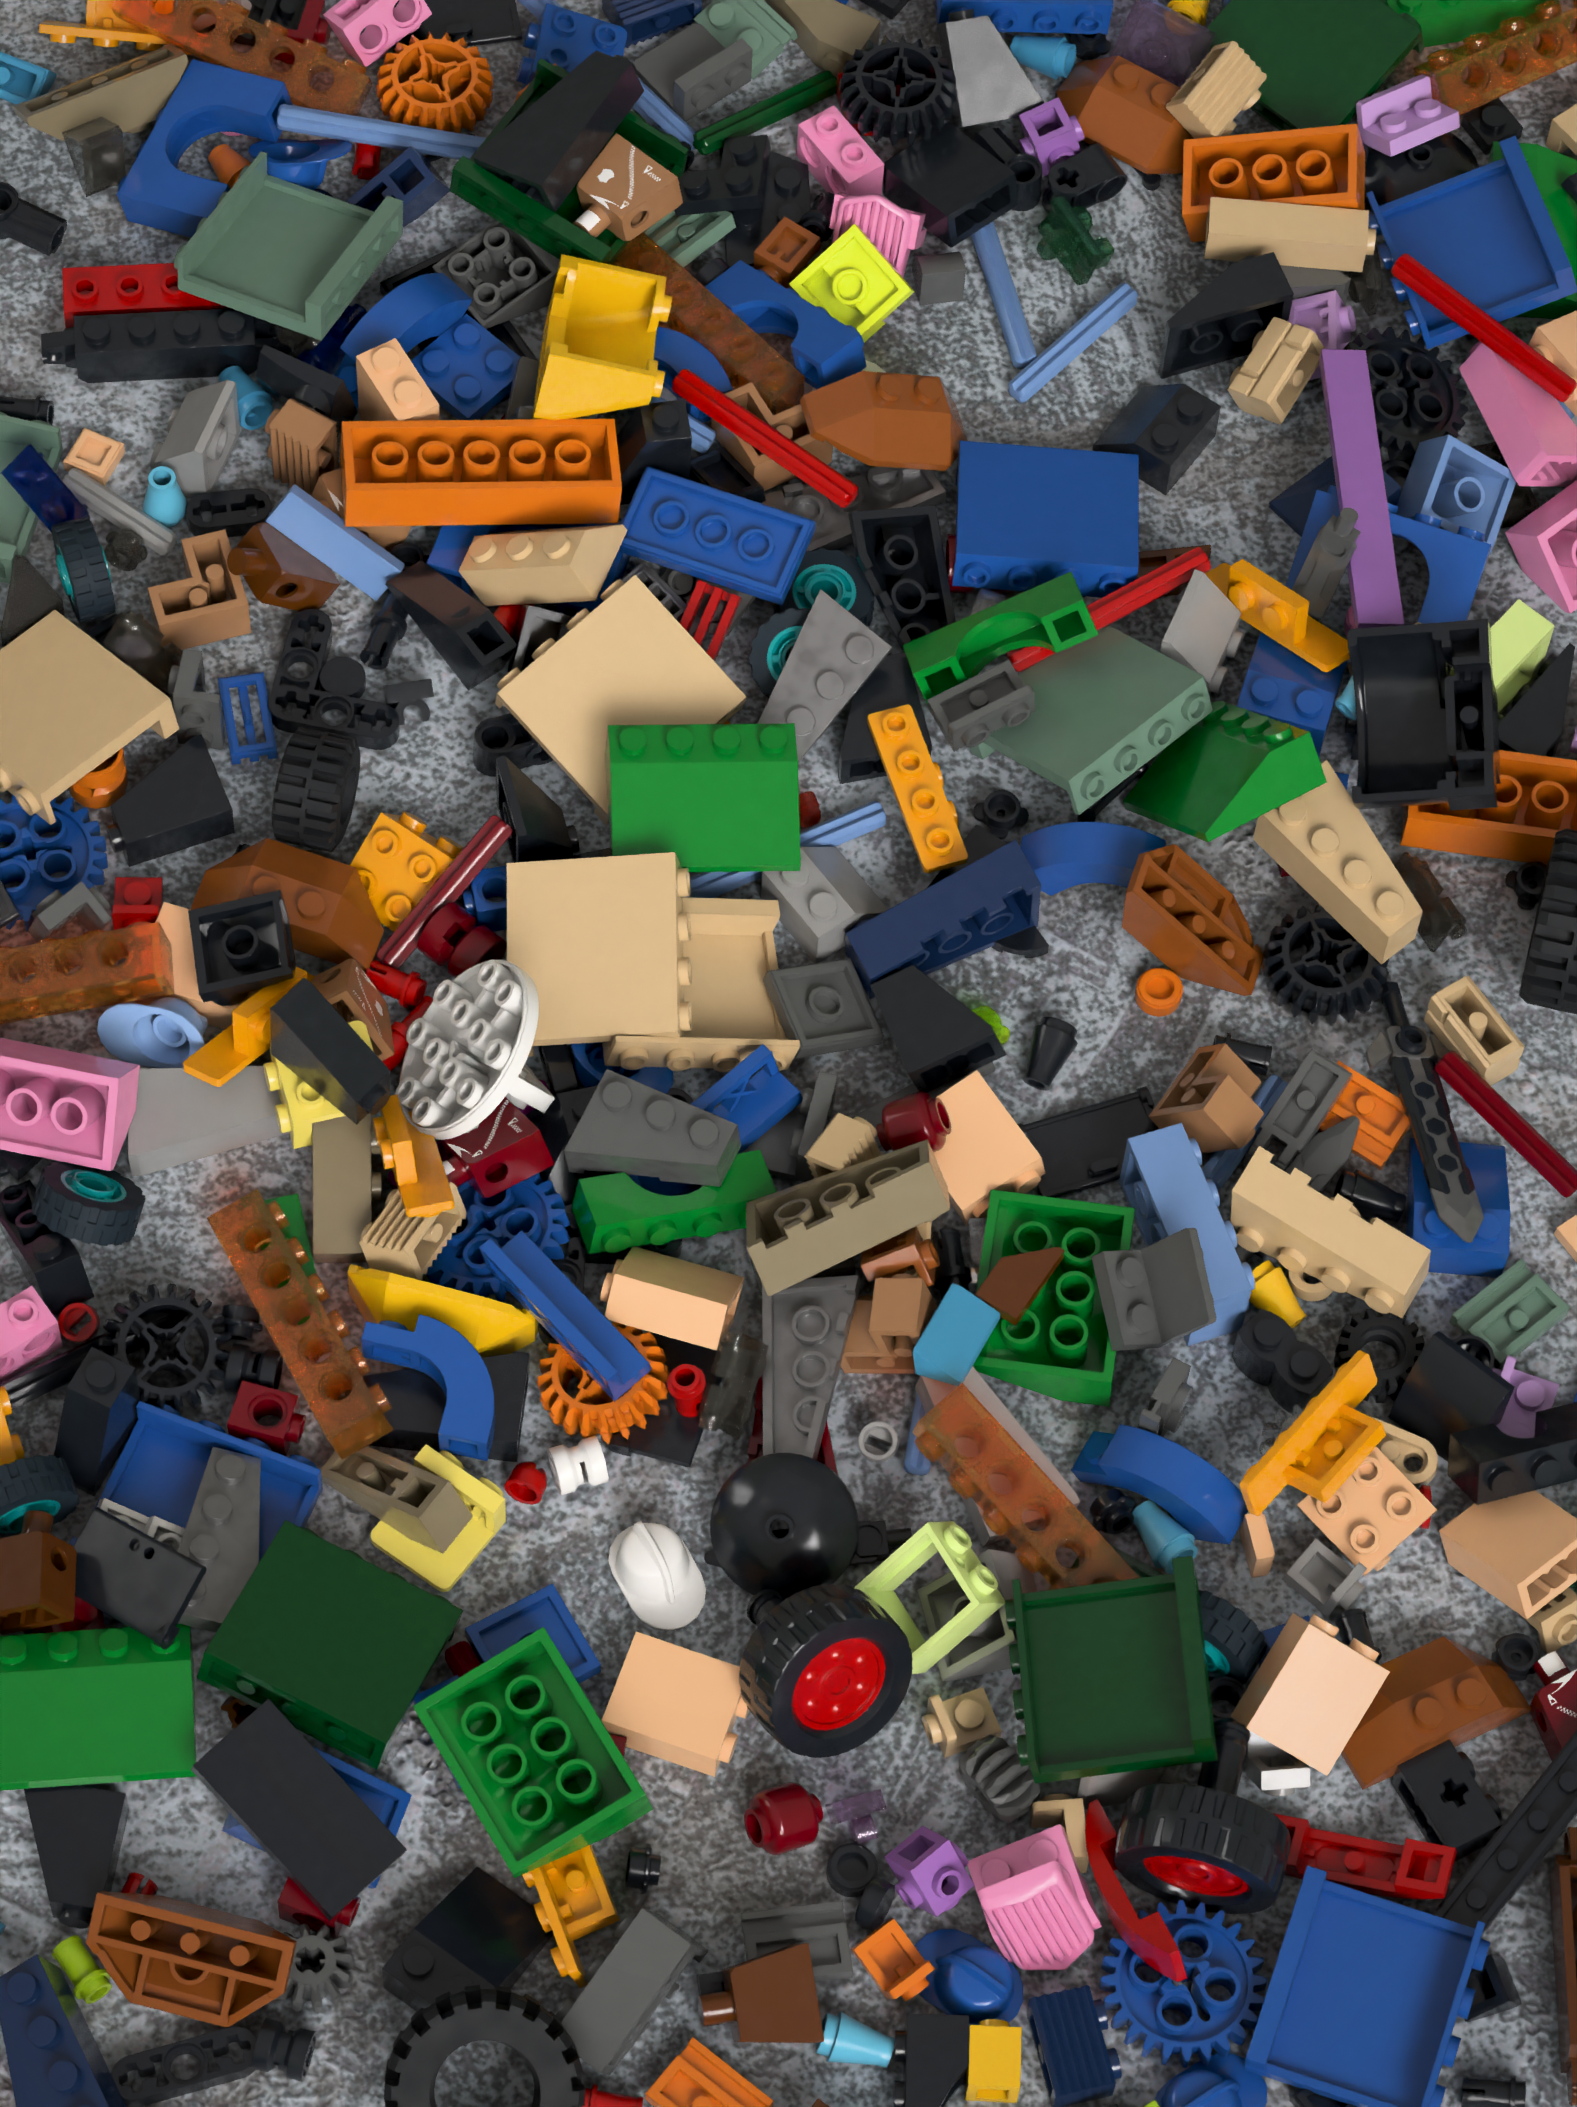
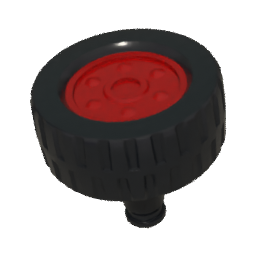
[739,1584,913,1758]
[1114,1719,1291,1914]

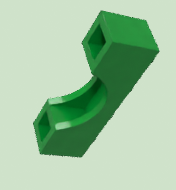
[903,572,1098,703]
[572,1150,777,1254]

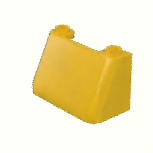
[532,254,672,420]

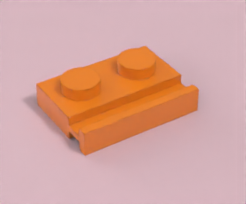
[1317,1060,1411,1171]
[645,2037,774,2107]

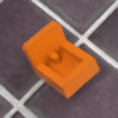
[851,1918,935,2002]

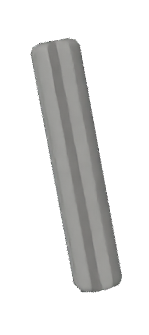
[61,468,177,556]

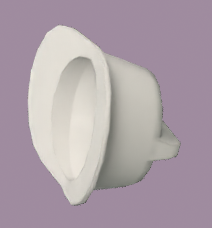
[608,1521,706,1631]

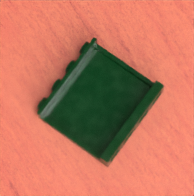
[1189,0,1424,131]
[450,58,689,265]
[197,1520,463,1770]
[1005,1556,1218,1784]

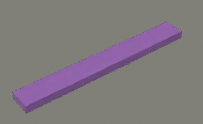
[1319,349,1404,629]

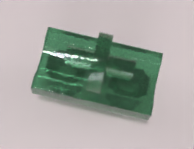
[1036,196,1114,285]

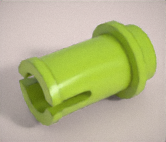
[51,1935,112,2004]

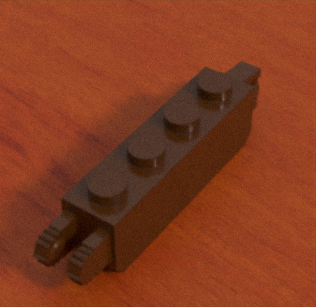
[1549,1827,1577,2106]

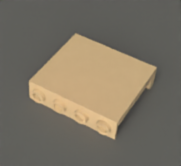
[495,575,747,826]
[0,610,179,825]
[507,852,692,1057]
[602,897,800,1072]

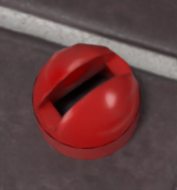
[58,1303,100,1342]
[504,1461,548,1505]

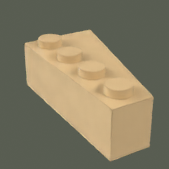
[1253,760,1423,965]
[1230,1146,1431,1318]

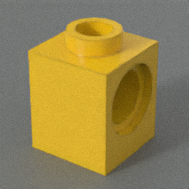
[965,2019,1022,2103]

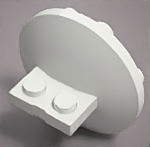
[395,960,555,1140]

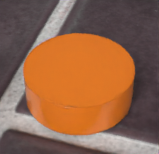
[1135,968,1183,1017]

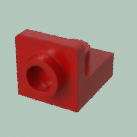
[112,877,164,939]

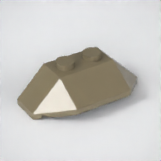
[13,43,188,149]

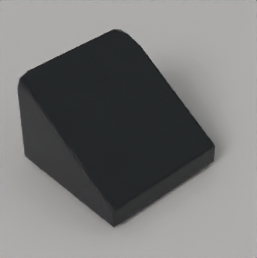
[1464,1954,1522,2022]

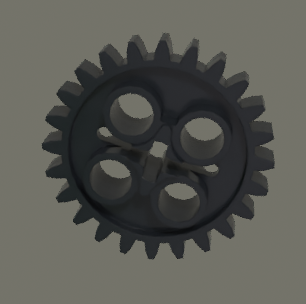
[1343,327,1468,463]

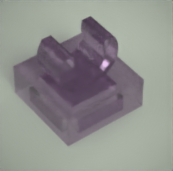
[825,1789,887,1844]

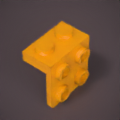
[350,811,463,931]

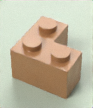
[711,382,833,491]
[148,529,251,654]
[1149,1043,1264,1153]
[841,1274,938,1374]

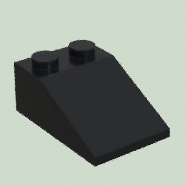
[1158,252,1294,379]
[382,1867,553,2047]

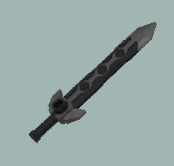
[1365,982,1484,1243]

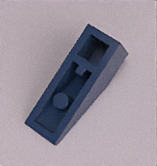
[346,146,450,227]

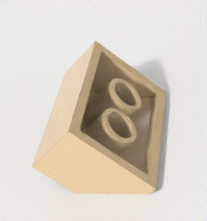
[458,525,627,606]

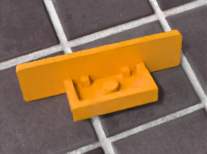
[39,0,216,55]
[1205,559,1350,672]
[867,704,968,873]
[183,967,315,1087]
[372,1094,455,1217]
[1239,1350,1386,1516]
[522,1844,620,1988]

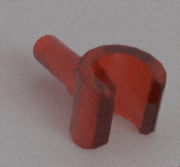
[799,791,821,828]

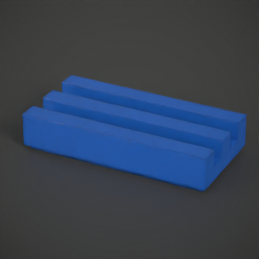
[218,672,278,765]

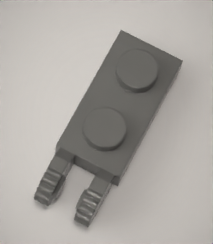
[1243,1049,1353,1171]

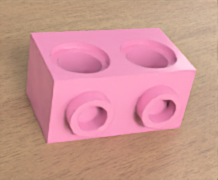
[323,0,432,67]
[796,105,884,196]
[0,1286,63,1383]

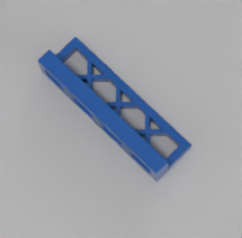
[630,1044,803,1196]
[479,1230,651,1402]

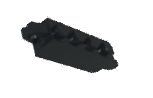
[41,309,292,383]

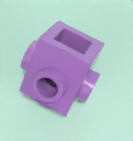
[1018,97,1085,177]
[885,1826,974,1917]

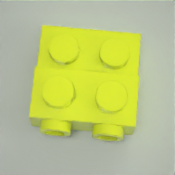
[789,224,915,343]

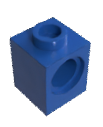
[462,865,507,932]

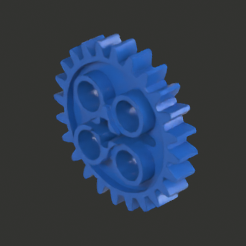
[0,795,108,932]
[426,1173,570,1303]
[1099,1900,1267,2068]

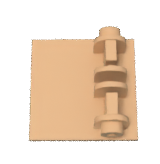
[1297,1447,1437,1576]

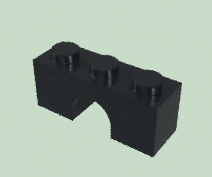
[1448,1402,1577,1505]

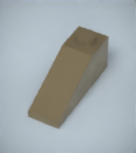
[764,0,880,77]
[320,1437,473,1554]

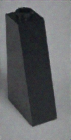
[473,50,644,212]
[333,1352,530,1462]

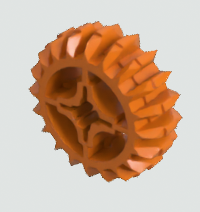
[376,31,494,133]
[537,1321,669,1445]

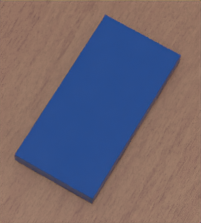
[618,466,816,605]

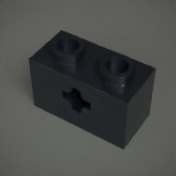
[1391,1739,1502,1862]

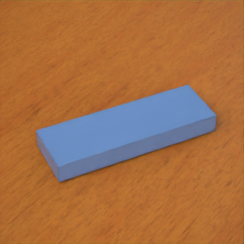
[266,484,405,601]

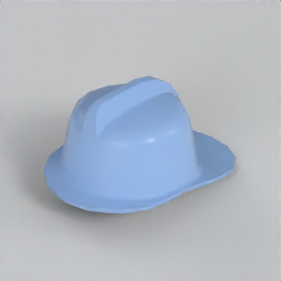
[97,997,207,1069]

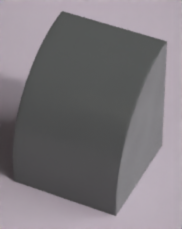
[912,251,966,306]

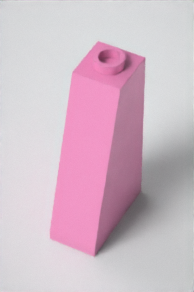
[1459,341,1577,487]

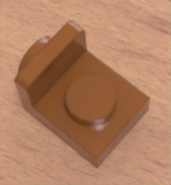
[754,216,820,290]
[860,1226,940,1287]

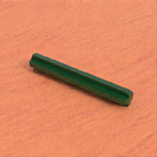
[692,70,837,156]

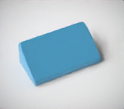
[0,52,57,105]
[913,1283,1000,1387]

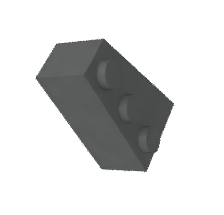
[564,1069,741,1187]
[556,1908,709,2075]

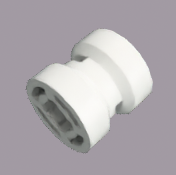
[547,1435,609,1495]

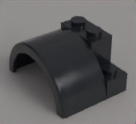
[1348,619,1501,811]

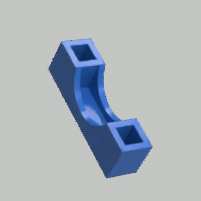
[702,260,867,389]

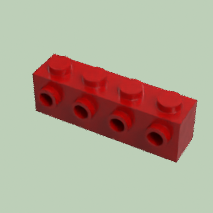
[62,263,231,328]

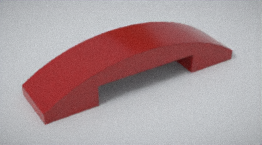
[1085,1799,1187,1982]
[1273,1813,1457,1899]

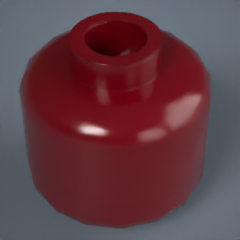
[876,1091,951,1153]
[744,1782,823,1855]

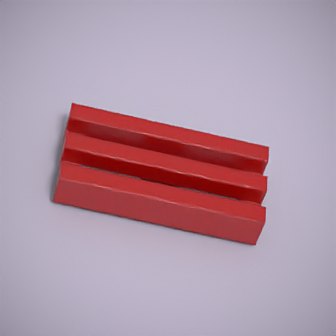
[680,579,742,661]

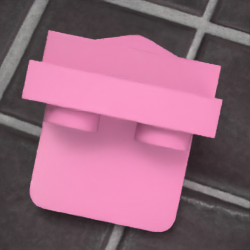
[829,192,927,277]
[967,1824,1102,1971]

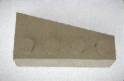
[312,1113,382,1263]
[746,1139,950,1297]

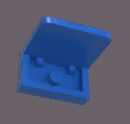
[516,3,627,90]

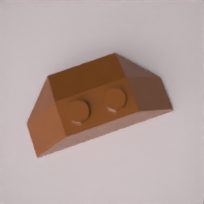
[1055,55,1194,174]
[800,371,968,471]
[191,838,384,973]
[1122,844,1264,996]
[1341,1636,1531,1790]
[86,1891,297,2028]

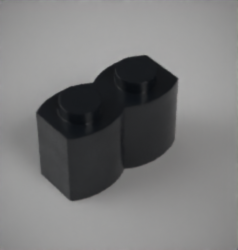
[1232,1309,1333,1417]

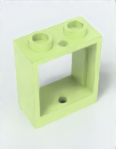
[1449,599,1555,714]
[854,1521,1005,1674]

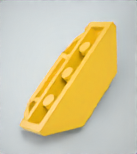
[347,1264,538,1358]

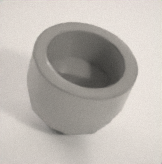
[858,1421,898,1463]

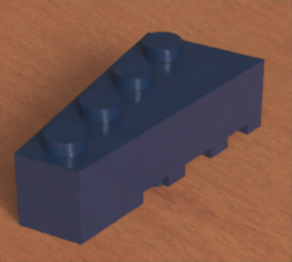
[845,839,1041,999]
[0,1954,126,2107]

